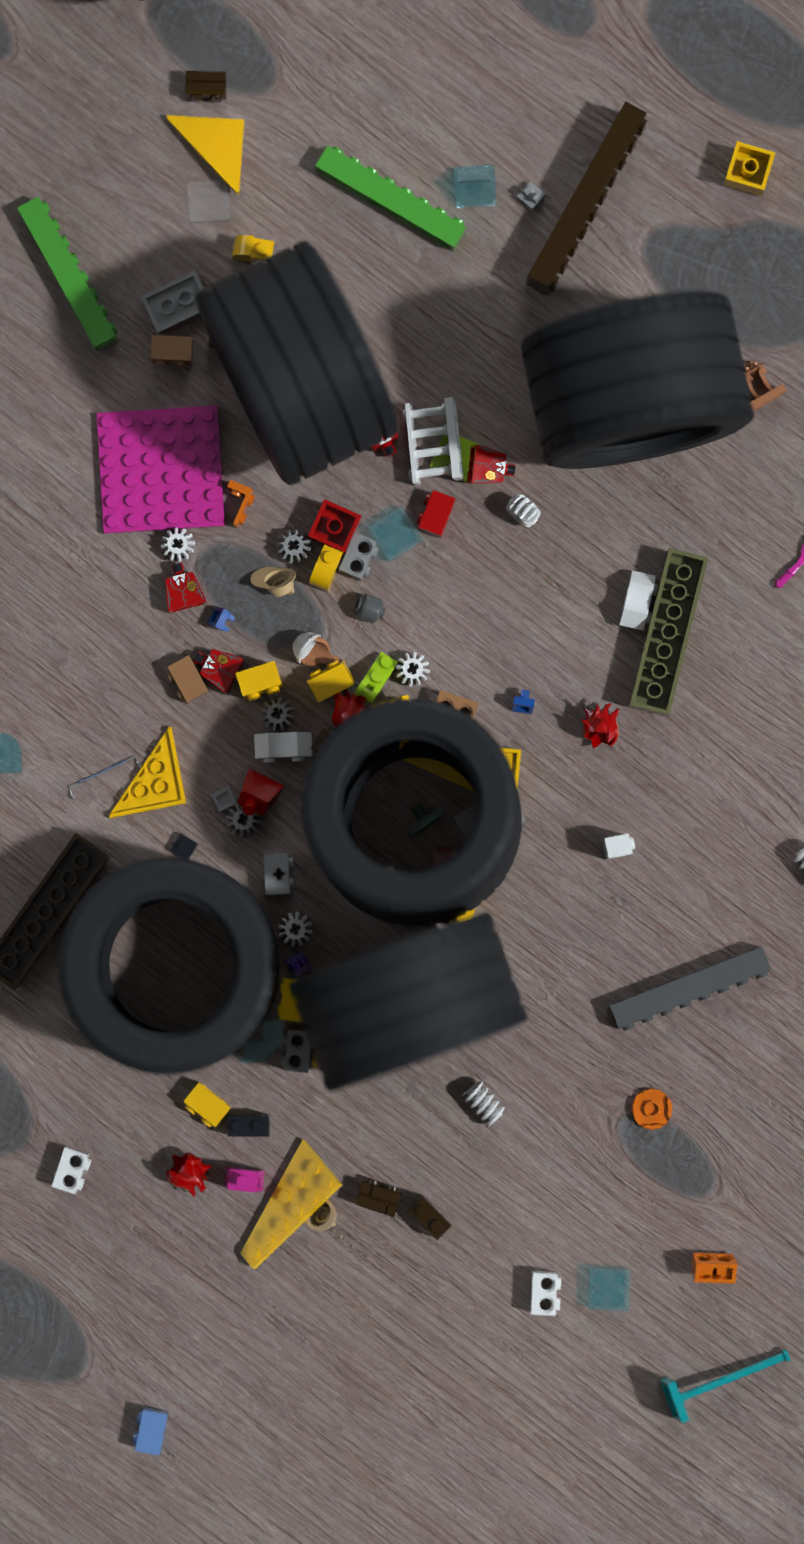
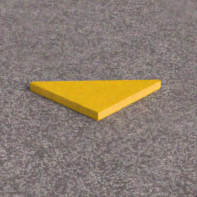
[167,115,244,195]
[109,727,187,818]

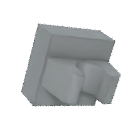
[517,182,545,211]

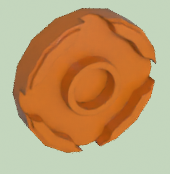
[631,1089,672,1130]

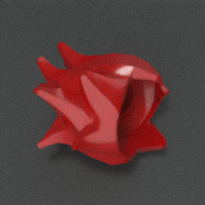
[332,689,368,728]
[581,703,620,749]
[165,1152,212,1197]

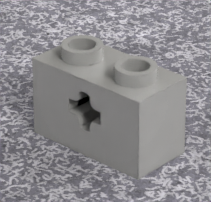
[263,853,295,896]

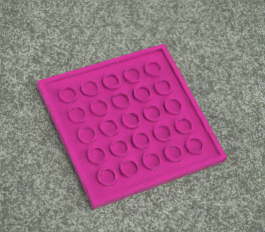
[97,406,225,534]

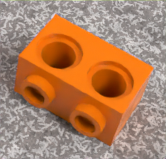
[691,1253,737,1283]

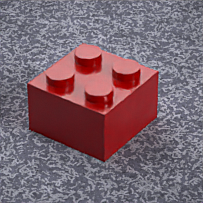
[308,499,362,555]

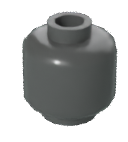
[354,594,385,623]

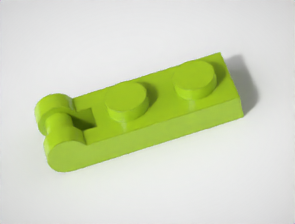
[355,652,398,704]

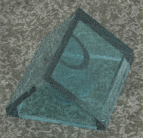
[453,165,496,208]

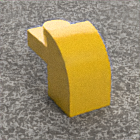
[232,235,275,263]
[309,545,343,592]

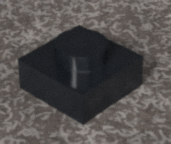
[170,833,198,859]

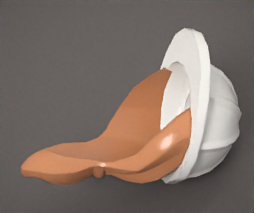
[293,632,342,666]

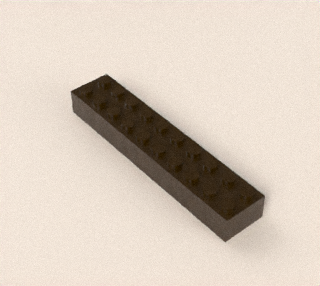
[526,101,648,296]

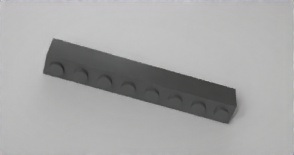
[609,947,771,1031]

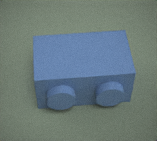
[132,1407,168,1456]

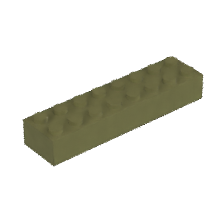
[628,548,708,717]

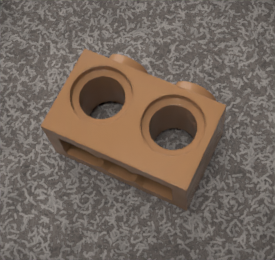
[436,690,479,719]

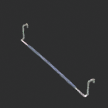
[68,756,141,799]

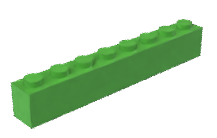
[315,146,466,252]
[18,196,118,351]

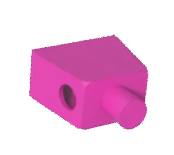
[224,1166,265,1192]

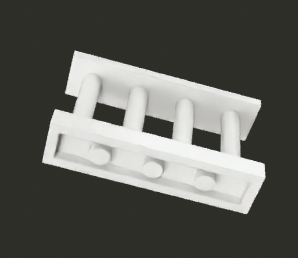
[402,397,464,486]

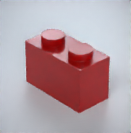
[416,490,456,538]

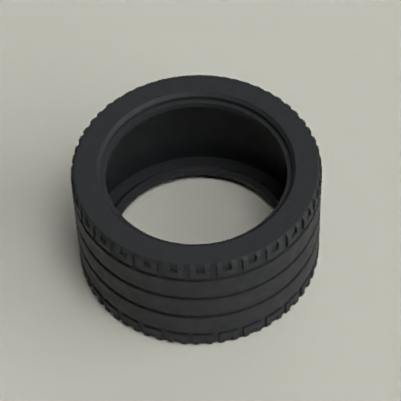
[289,912,528,1092]

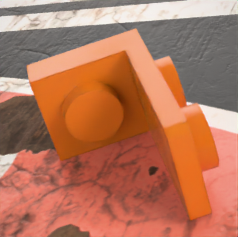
[227,480,255,529]

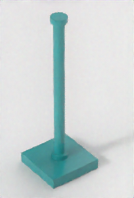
[659,1349,790,1423]

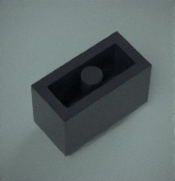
[228,1115,270,1137]

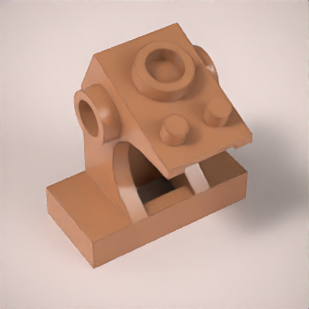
[744,360,787,411]

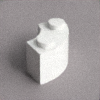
[620,570,658,630]
[254,732,312,763]

